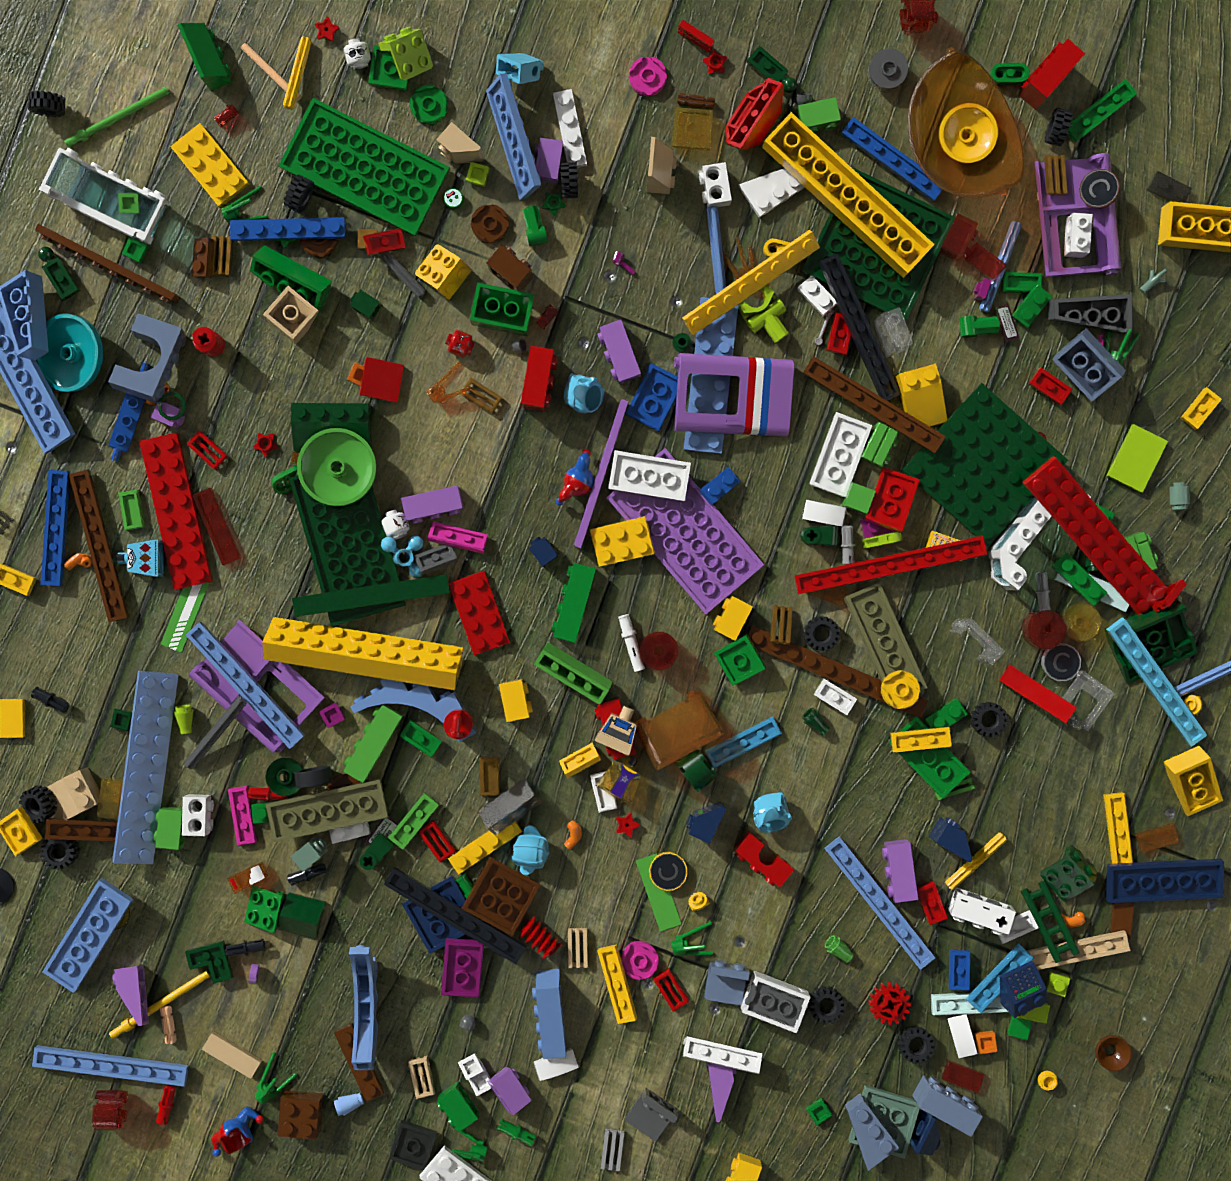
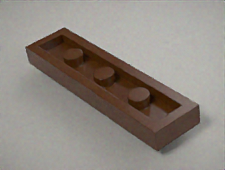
[45,819,118,842]
[334,1023,384,1102]

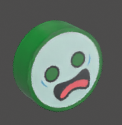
[444,188,463,209]

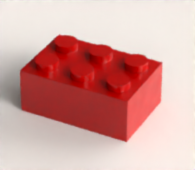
[1019,39,1086,110]
[521,346,558,412]

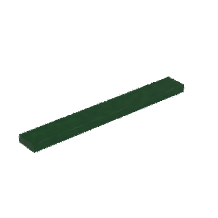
[292,574,450,617]

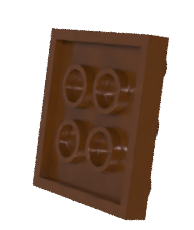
[462,857,540,936]

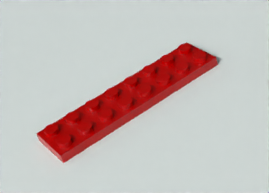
[139,432,213,590]

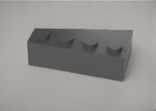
[1047,294,1132,334]

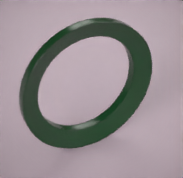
[158,392,186,420]

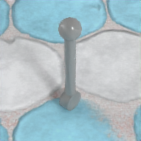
[815,309,834,346]

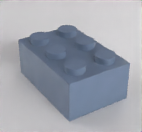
[1052,329,1126,402]
[912,1075,983,1137]

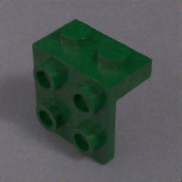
[1040,845,1097,901]

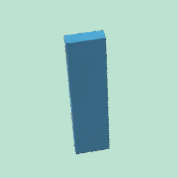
[705,716,782,768]
[966,943,1034,1013]

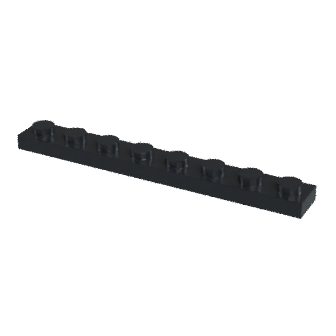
[818,253,901,401]
[384,867,526,964]

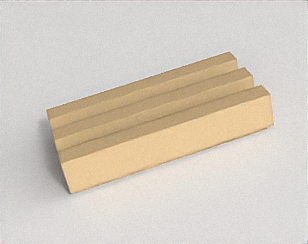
[568,928,588,968]
[408,1056,436,1099]

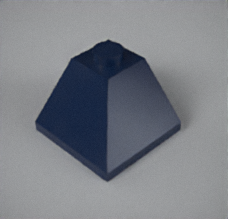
[910,1109,941,1155]

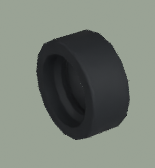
[294,766,333,788]

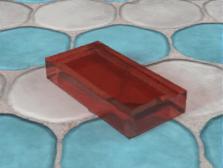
[963,242,1007,281]
[941,1060,985,1093]

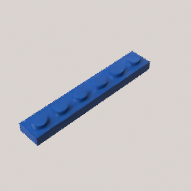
[841,117,946,202]
[230,217,346,241]
[40,470,71,586]

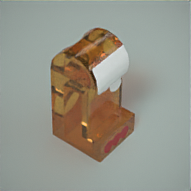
[227,862,269,894]

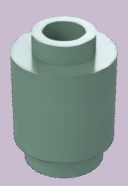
[1169,482,1190,510]

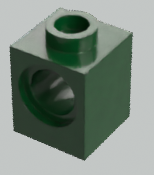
[350,289,383,321]

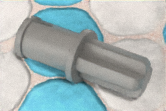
[840,525,855,564]
[1035,572,1051,611]

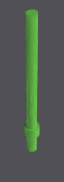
[64,86,170,148]

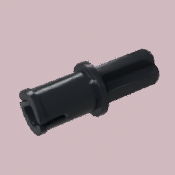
[31,686,70,713]
[287,863,326,886]
[225,938,266,956]

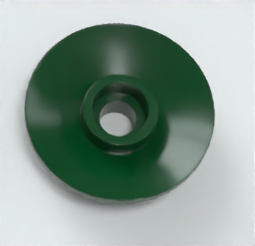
[265,758,302,796]

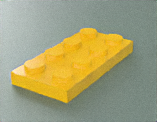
[170,123,250,208]

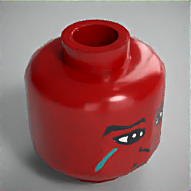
[445,330,475,358]

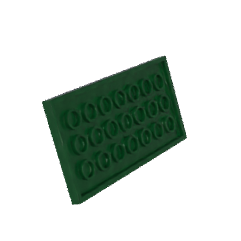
[289,476,406,626]

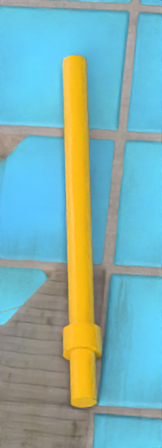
[109,970,211,1039]

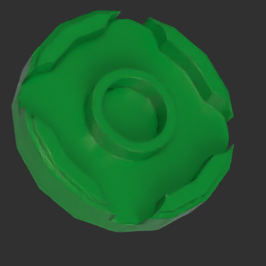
[410,85,448,125]

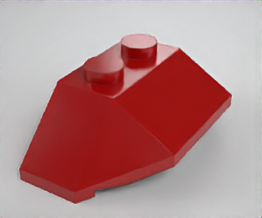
[726,78,784,150]

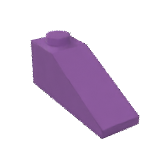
[113,965,149,1026]
[708,1063,737,1122]

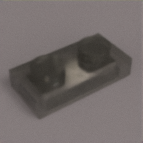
[1147,171,1192,203]

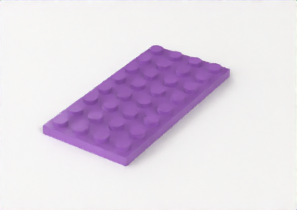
[606,448,764,614]

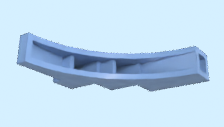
[350,679,478,742]
[349,945,378,1070]

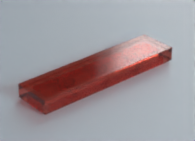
[192,488,241,566]

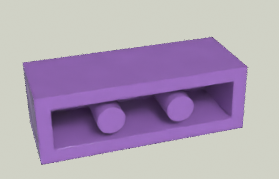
[597,320,641,384]
[401,485,464,524]
[882,839,918,903]

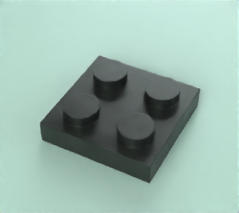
[389,1120,438,1170]

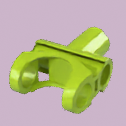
[738,285,789,343]

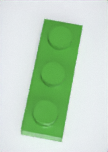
[388,792,439,850]

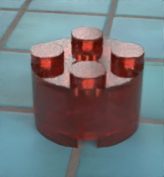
[899,0,938,34]
[1022,610,1067,649]
[639,631,678,670]
[92,1090,128,1131]

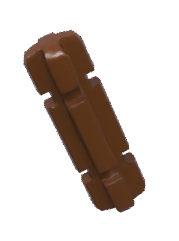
[677,93,715,110]

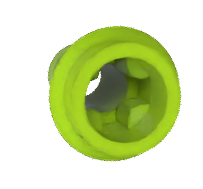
[174,705,194,734]

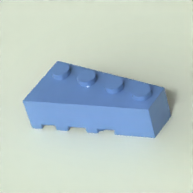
[0,270,49,361]
[532,969,566,1059]

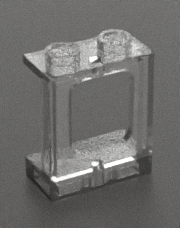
[873,307,913,358]
[949,618,1005,665]
[1062,670,1115,731]

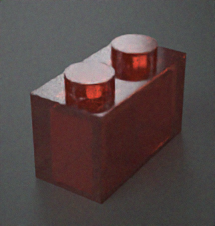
[939,213,978,262]

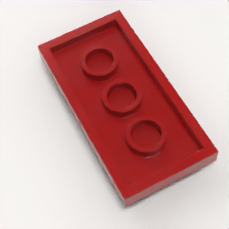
[448,571,510,655]

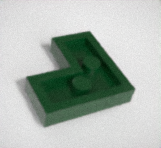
[185,940,234,984]

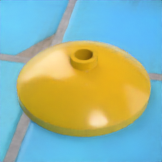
[939,103,998,163]

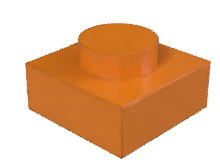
[347,362,364,387]
[974,1031,997,1054]

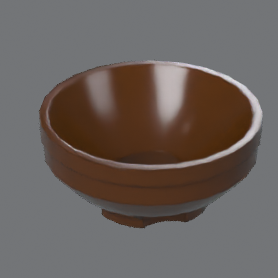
[1095,1035,1132,1071]

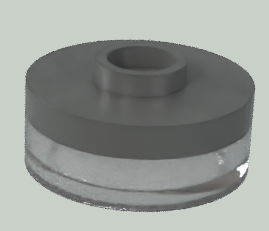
[868,49,908,92]

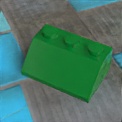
[177,23,232,91]
[470,282,534,337]

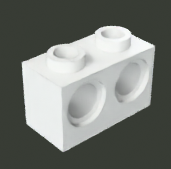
[699,162,732,208]
[1063,213,1093,258]
[182,794,214,836]

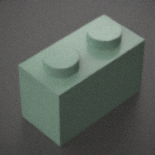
[291,836,328,872]

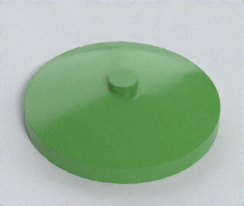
[297,428,376,506]

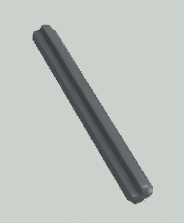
[185,696,247,769]

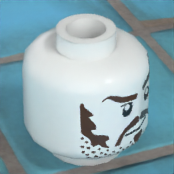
[382,510,410,540]

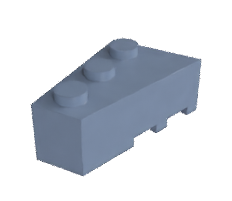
[845,1093,899,1171]

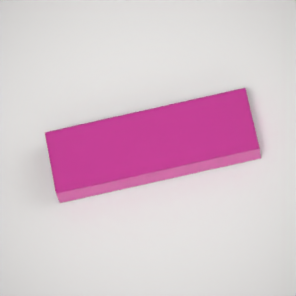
[428,522,488,554]
[228,786,258,846]

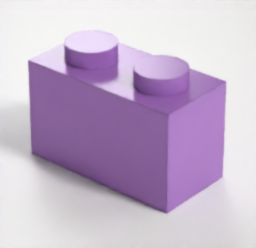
[535,138,564,184]
[487,1067,532,1115]

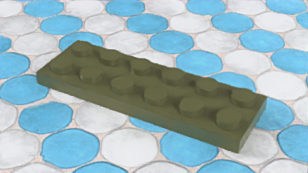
[844,582,927,691]
[266,779,389,842]

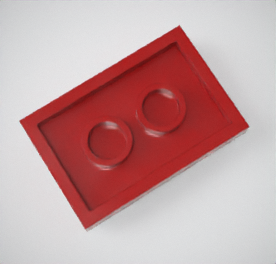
[864,467,920,533]

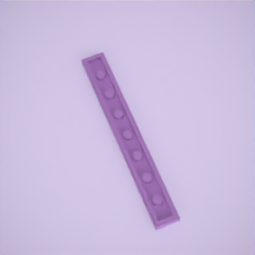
[574,399,628,549]

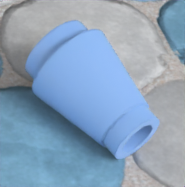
[334,1093,364,1116]

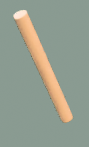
[241,43,301,102]

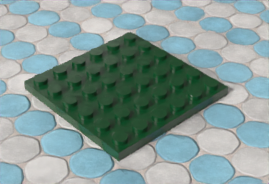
[802,167,956,322]
[901,383,1068,546]

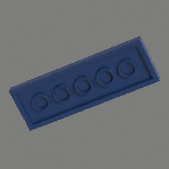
[1106,859,1224,903]

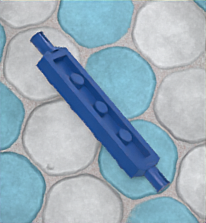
[109,362,151,462]

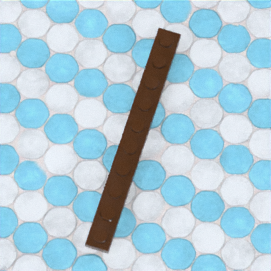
[748,625,928,718]

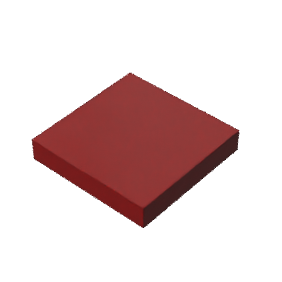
[359,357,404,403]

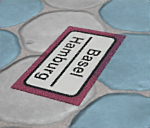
[995,304,1020,341]
[364,816,399,846]

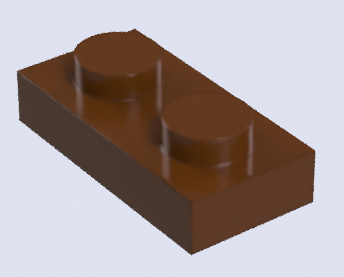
[192,237,214,278]

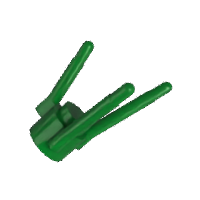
[221,186,268,223]
[1105,329,1141,366]
[671,921,714,957]
[254,1052,297,1104]
[452,1128,487,1162]

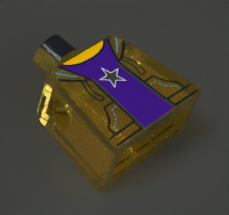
[595,756,641,805]

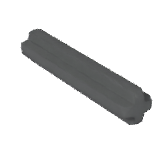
[381,252,426,298]

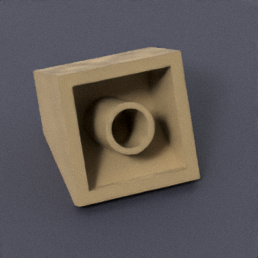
[436,122,484,164]
[263,286,318,344]

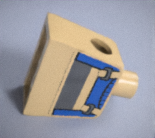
[595,706,637,756]

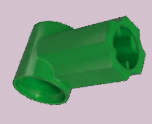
[522,206,548,247]
[959,316,1000,338]

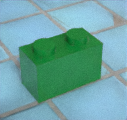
[437,1081,480,1132]

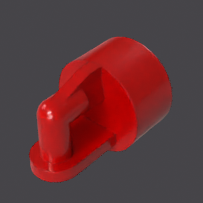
[443,709,474,739]

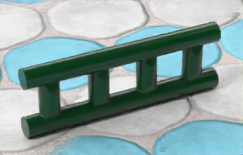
[1020,880,1080,963]

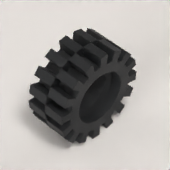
[28,90,66,117]
[1045,108,1073,146]
[561,162,578,198]
[284,174,314,213]
[804,616,840,651]
[970,702,1008,737]
[19,785,57,823]
[39,839,80,870]
[808,986,845,1025]
[897,1026,935,1064]

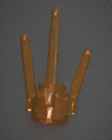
[723,237,754,280]
[426,361,472,404]

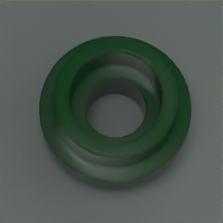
[672,333,692,352]

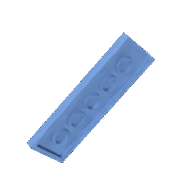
[486,73,541,200]
[42,878,134,993]

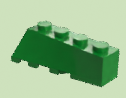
[250,245,332,321]

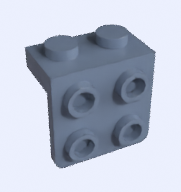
[704,960,750,1005]

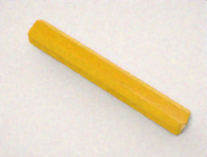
[283,36,311,110]
[945,833,1007,890]

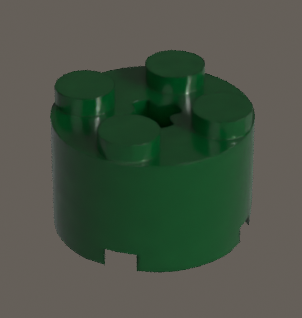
[674,746,718,792]

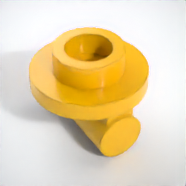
[1183,695,1202,715]
[689,892,710,912]

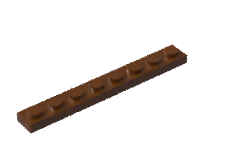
[35,224,181,304]
[803,356,946,453]
[69,469,129,622]

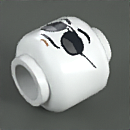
[344,38,371,70]

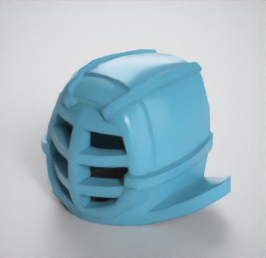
[564,373,605,413]
[753,792,792,833]
[512,825,550,875]

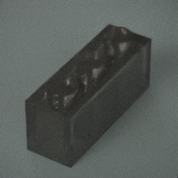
[478,778,542,835]

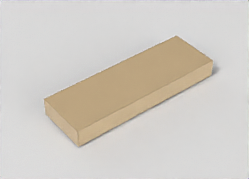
[202,1031,262,1079]

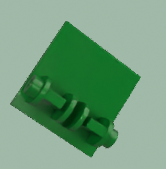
[244,885,285,934]

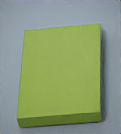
[1106,424,1168,493]

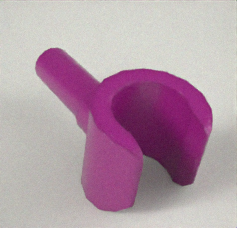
[612,251,635,275]

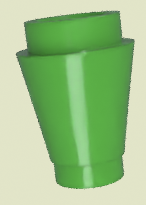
[825,935,854,962]

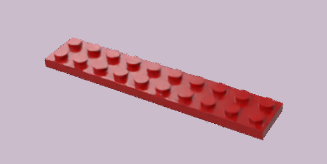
[1022,456,1170,615]

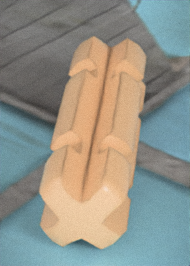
[160,1005,177,1044]

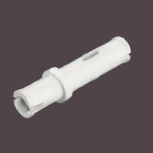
[618,614,645,672]

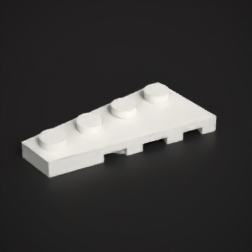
[738,168,805,218]

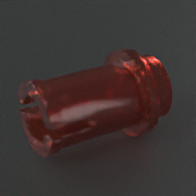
[213,104,239,128]
[535,304,559,329]

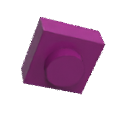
[973,278,992,302]
[319,702,346,728]

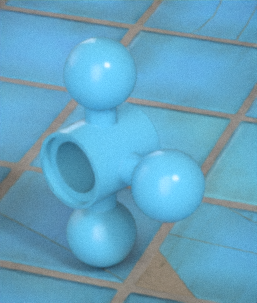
[381,536,423,578]

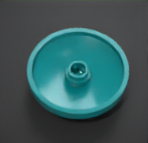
[36,314,103,392]

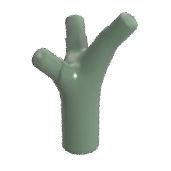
[1139,269,1167,294]

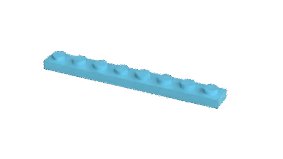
[1106,618,1207,747]

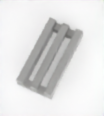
[601,1129,624,1171]

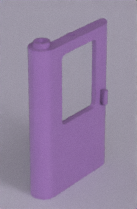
[188,620,325,753]

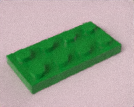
[888,716,970,799]

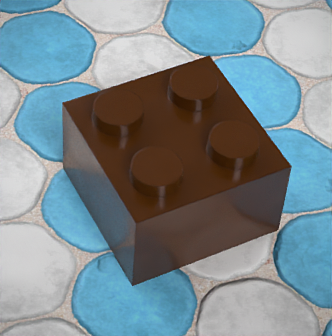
[486,245,533,291]
[277,1090,324,1140]

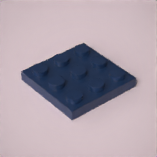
[402,874,466,954]

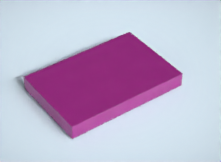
[441,938,484,998]

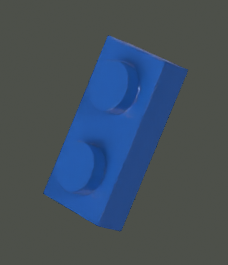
[699,467,740,505]
[948,950,970,990]

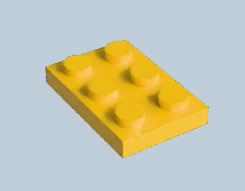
[590,516,655,567]

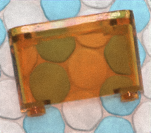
[635,689,724,770]

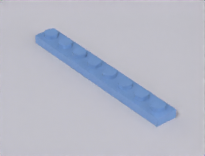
[186,622,305,749]
[824,837,935,970]
[32,1045,189,1086]

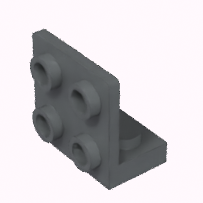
[625,1088,678,1141]

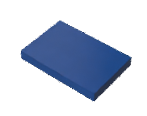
[625,363,678,432]

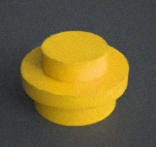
[1038,1071,1058,1091]

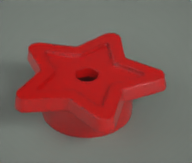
[315,17,339,42]
[703,50,727,74]
[253,433,278,457]
[616,812,640,837]

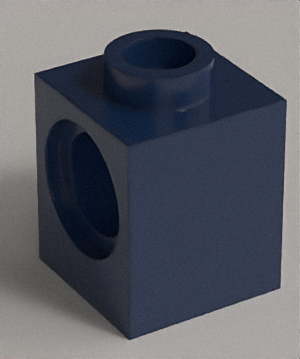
[529,537,558,567]

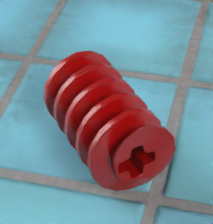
[192,327,225,357]
[520,916,562,959]

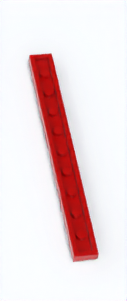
[794,536,987,595]

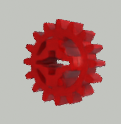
[868,981,911,1025]

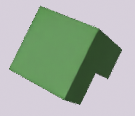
[841,483,876,514]

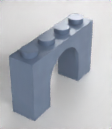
[108,313,186,403]

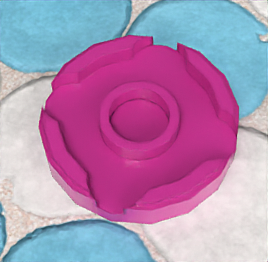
[629,57,667,97]
[621,941,659,980]

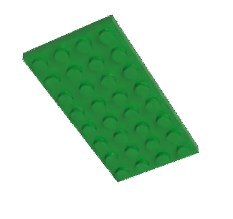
[278,98,450,237]

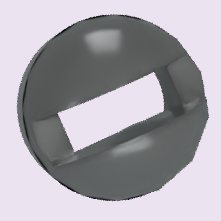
[797,93,812,105]
[511,338,527,354]
[459,1014,476,1031]

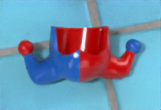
[556,450,594,506]
[211,1106,264,1157]

